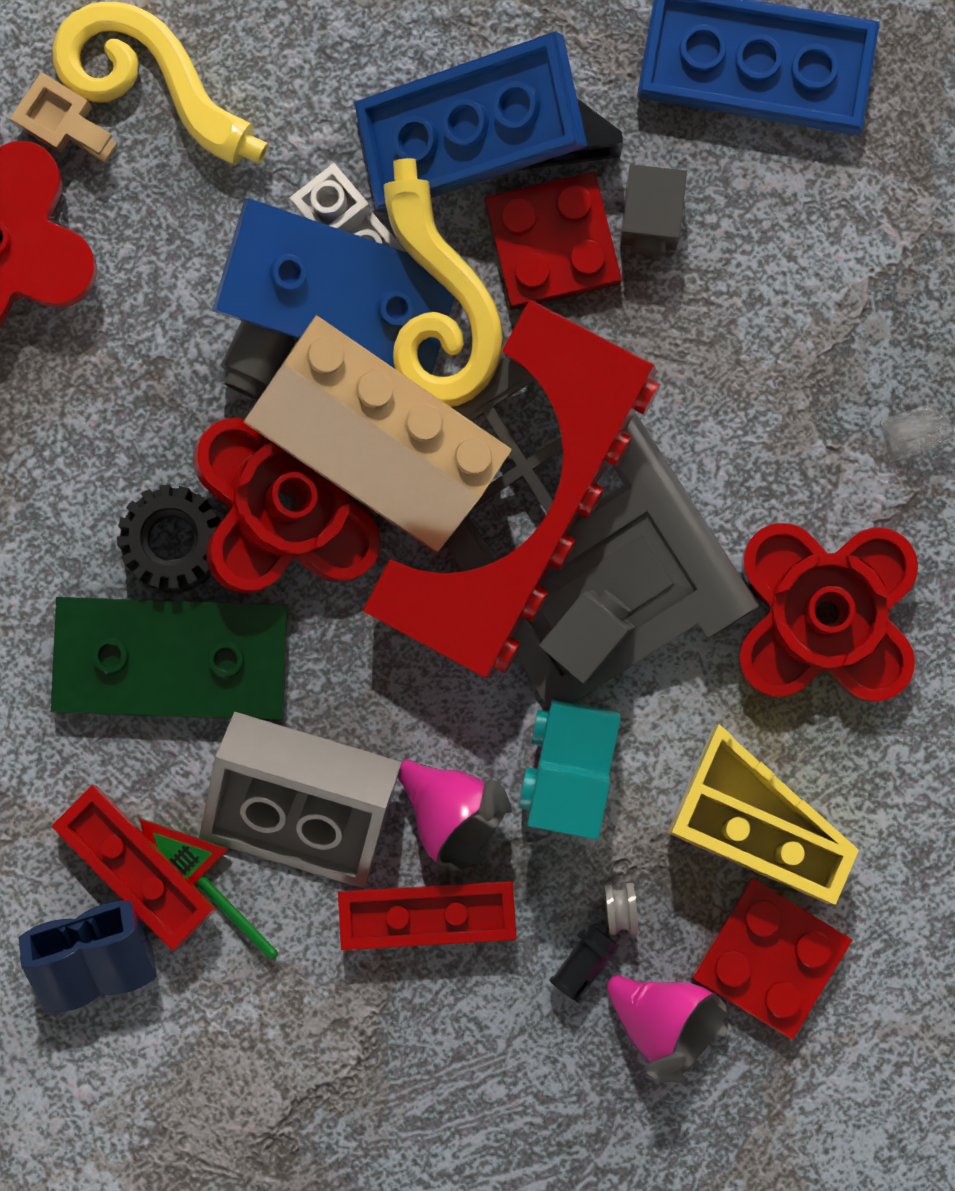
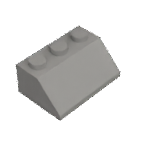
[199,712,402,889]

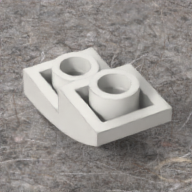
[290,163,406,252]

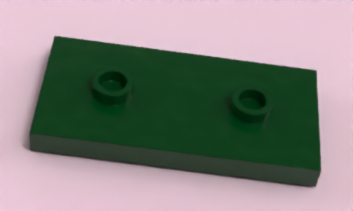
[50,597,288,721]

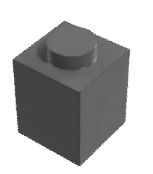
[620,164,687,257]
[539,589,635,684]

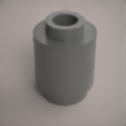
[219,321,295,400]

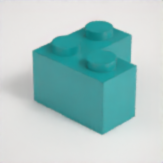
[519,699,621,840]

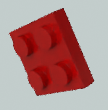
[484,171,622,310]
[691,878,853,1040]

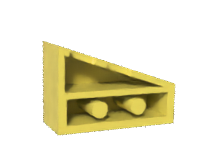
[667,724,859,905]

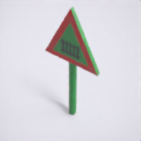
[139,818,278,960]

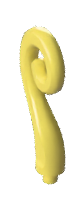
[52,2,269,165]
[383,158,503,407]

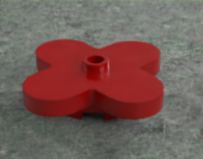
[0,141,97,329]
[193,418,380,594]
[738,523,918,702]

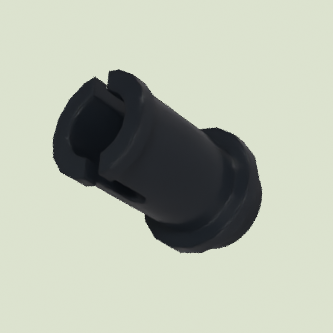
[549,925,620,1003]

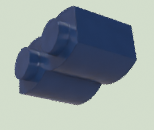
[18,901,157,1013]

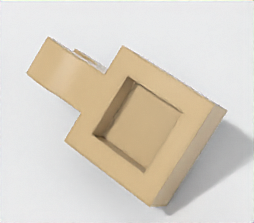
[10,72,118,164]

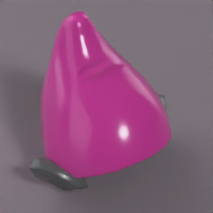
[398,760,512,872]
[607,975,729,1083]

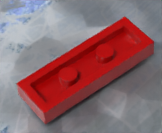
[51,785,217,951]
[338,881,516,950]

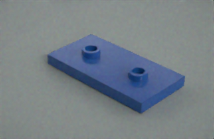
[637,0,880,136]
[354,31,587,213]
[212,198,455,374]

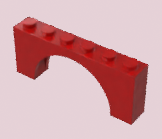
[362,299,661,678]

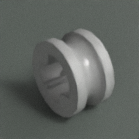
[603,883,638,937]

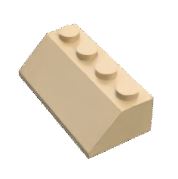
[243,315,512,553]

